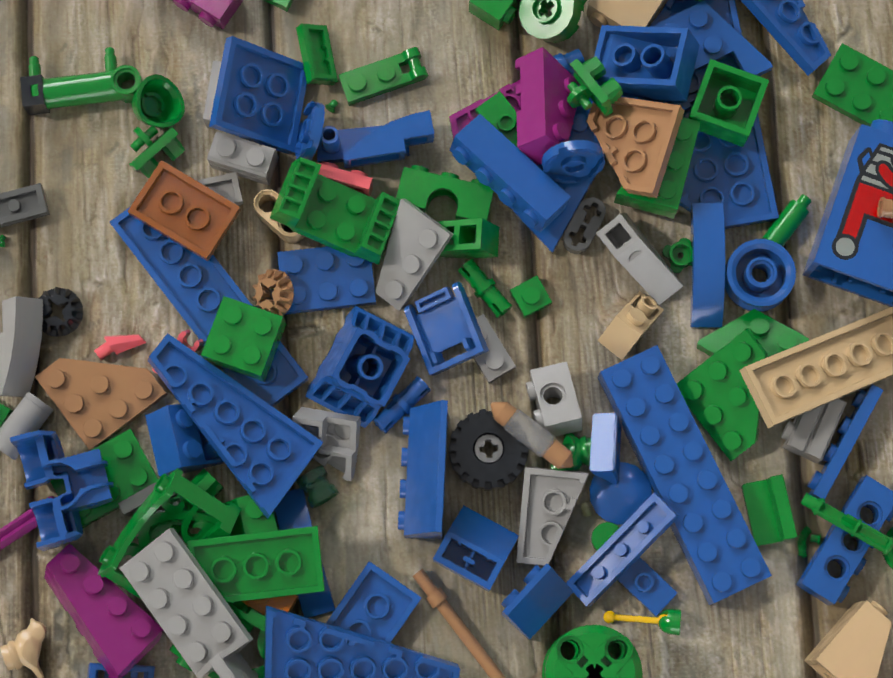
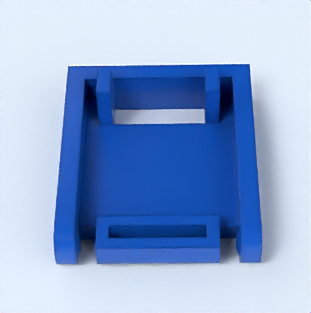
[404,282,489,376]

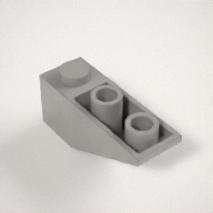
[596,213,684,305]

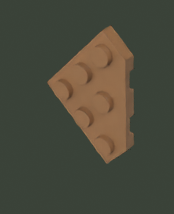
[587,97,685,198]
[35,358,168,451]

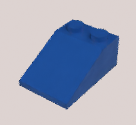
[594,25,700,102]

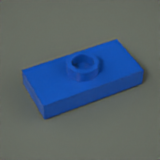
[617,557,677,617]

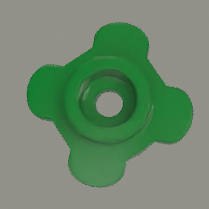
[662,238,692,274]

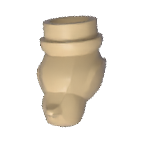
[0,618,47,678]

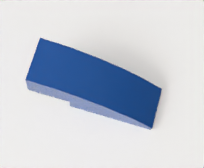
[343,110,434,169]

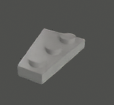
[375,198,454,311]
[516,466,589,566]

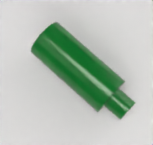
[761,194,812,247]

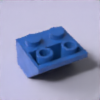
[145,404,225,477]
[433,505,519,592]
[501,563,574,640]

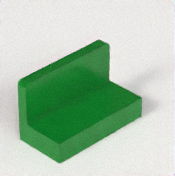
[741,474,797,546]

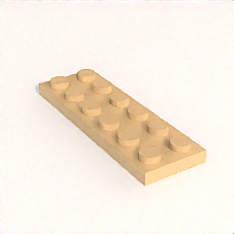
[739,307,893,428]

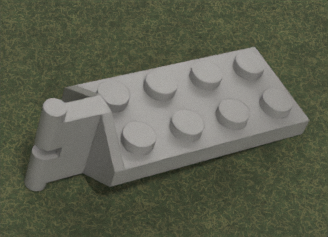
[120,528,258,678]

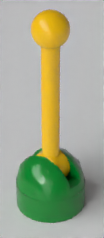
[603,609,681,635]

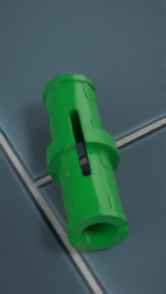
[458,259,513,319]

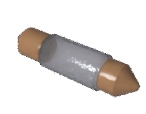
[490,402,573,469]

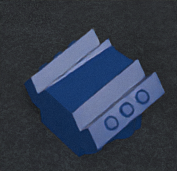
[306,305,414,428]

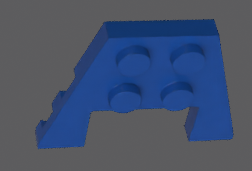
[650,1,773,113]

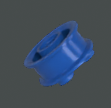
[725,239,796,312]

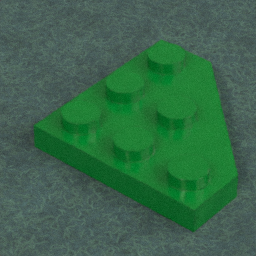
[676,328,768,461]

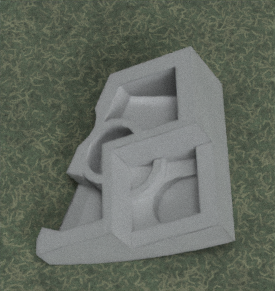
[293,407,361,481]

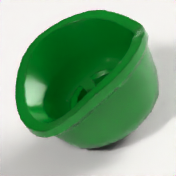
[132,74,185,128]

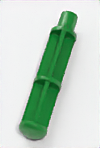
[800,492,893,555]

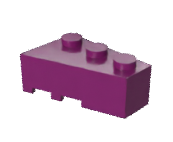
[515,47,580,165]

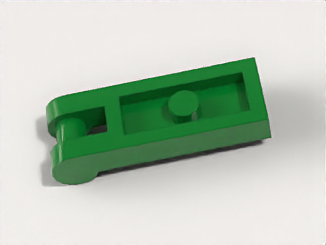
[338,47,429,106]

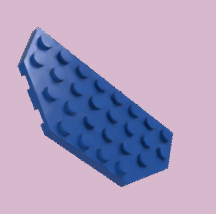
[639,0,779,229]

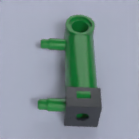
[20,47,143,115]

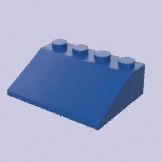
[398,400,448,540]

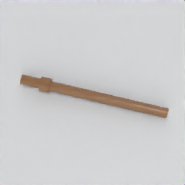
[413,569,506,678]

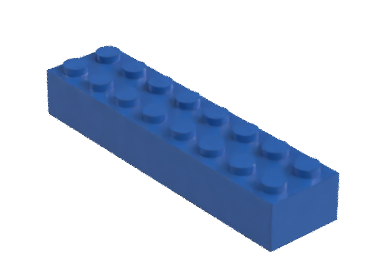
[597,345,772,605]

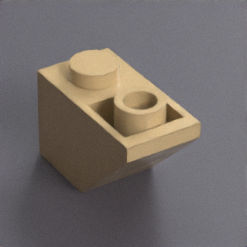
[598,291,664,360]

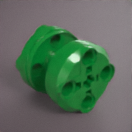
[542,625,643,678]

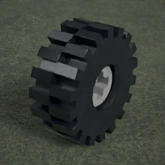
[449,409,529,491]

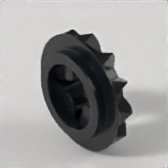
[39,287,83,337]

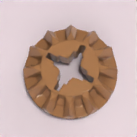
[251,269,294,316]

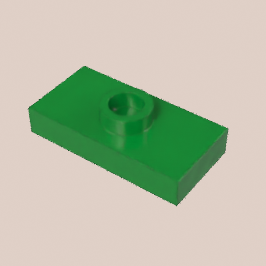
[296,23,338,86]
[475,91,522,152]

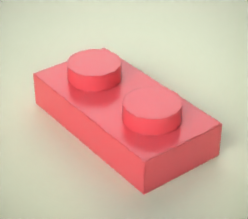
[318,162,373,197]

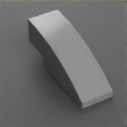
[0,296,43,397]

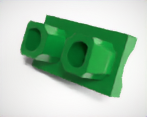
[567,56,623,117]
[129,126,185,178]

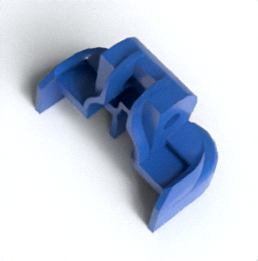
[10,430,114,552]

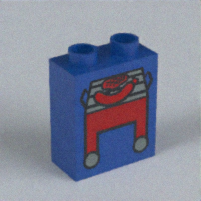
[802,119,893,307]

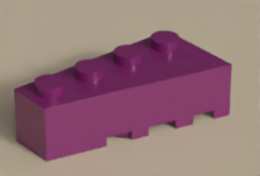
[44,543,163,678]

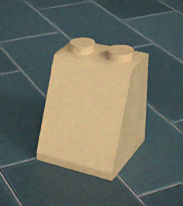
[586,0,668,28]
[804,600,892,678]

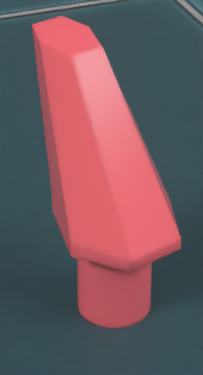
[94,334,146,360]

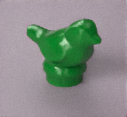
[551,433,591,471]

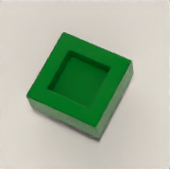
[510,275,552,319]

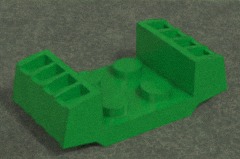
[270,157,400,265]

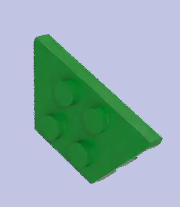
[697,309,809,357]

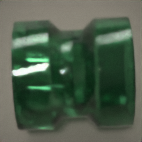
[296,465,339,509]

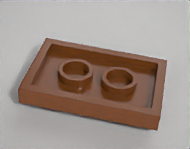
[127,160,241,261]

